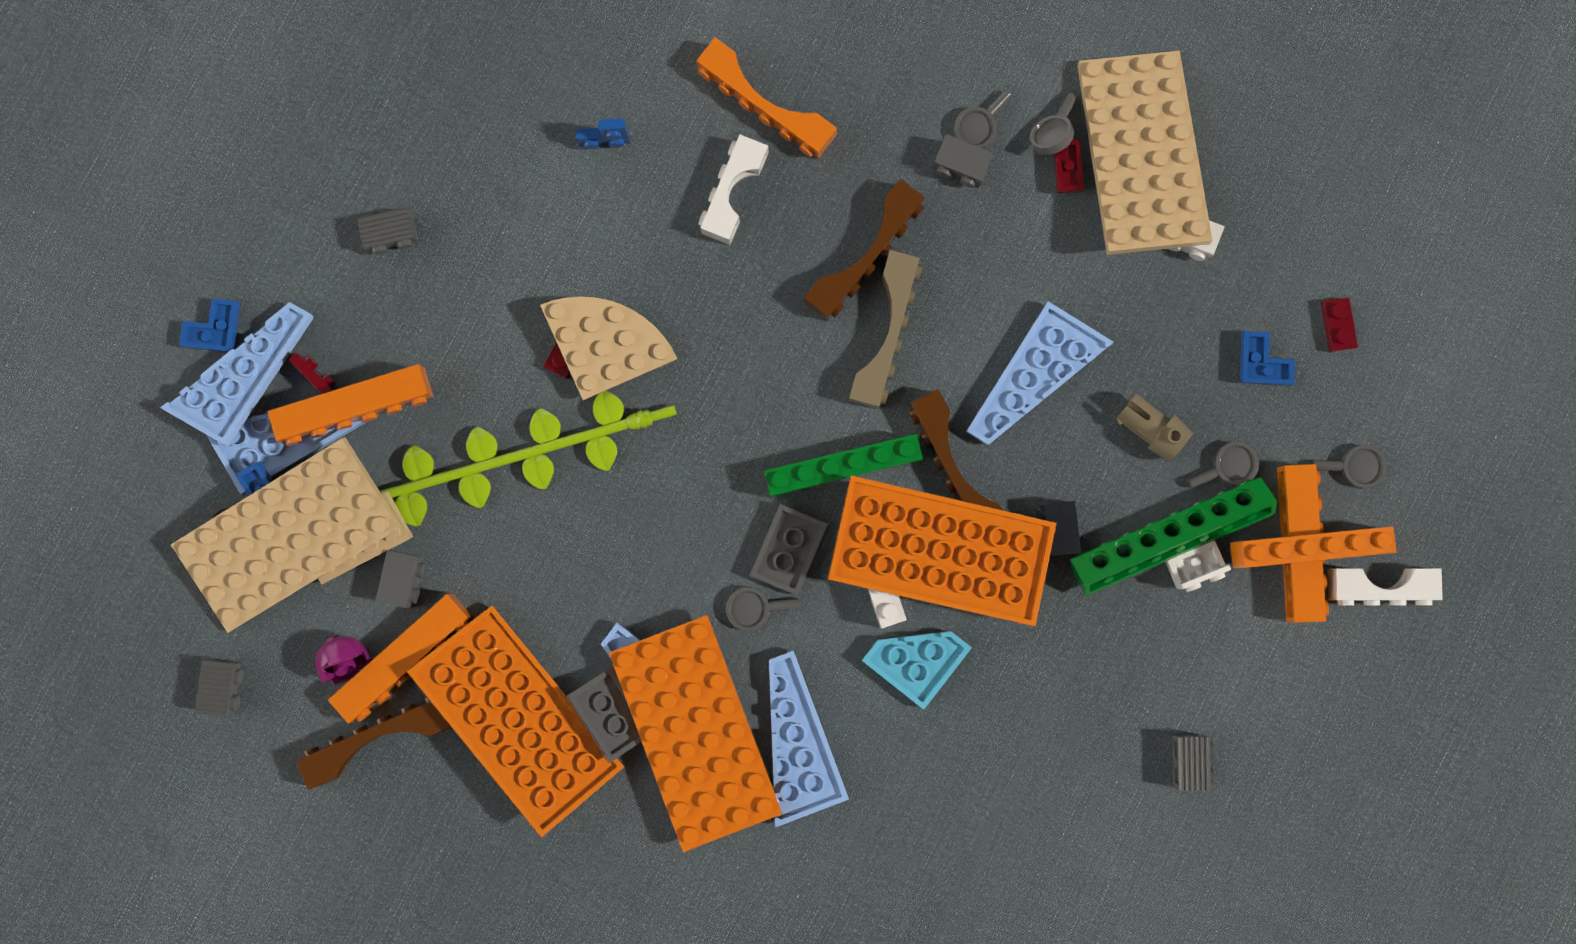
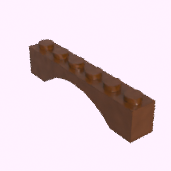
[804,179,925,321]
[908,389,1002,510]
[296,698,451,790]

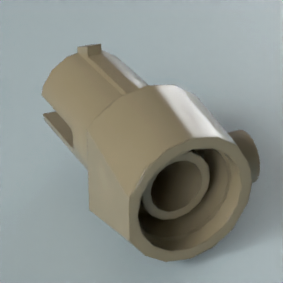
[1116,394,1193,462]

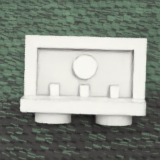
[1166,541,1231,592]

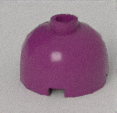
[315,635,371,684]

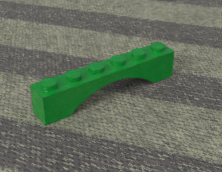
[764,434,923,498]

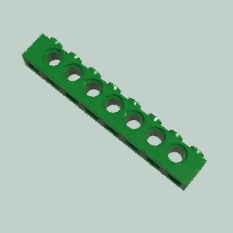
[1070,477,1277,597]

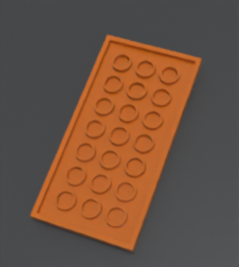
[828,476,1056,626]
[407,606,624,838]
[609,615,782,852]

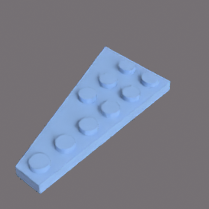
[966,301,1114,446]
[160,302,314,447]
[207,413,378,495]
[769,650,849,827]

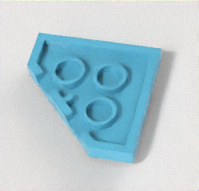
[862,631,972,710]

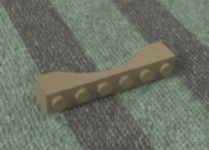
[848,250,922,409]

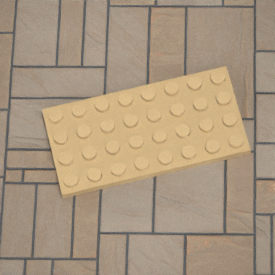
[1077,51,1213,255]
[171,437,402,633]

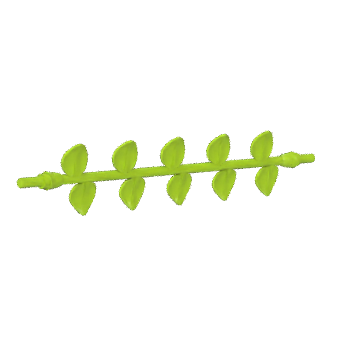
[380,391,677,526]

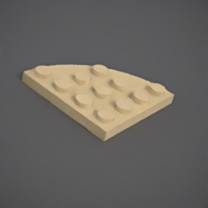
[540,297,677,400]

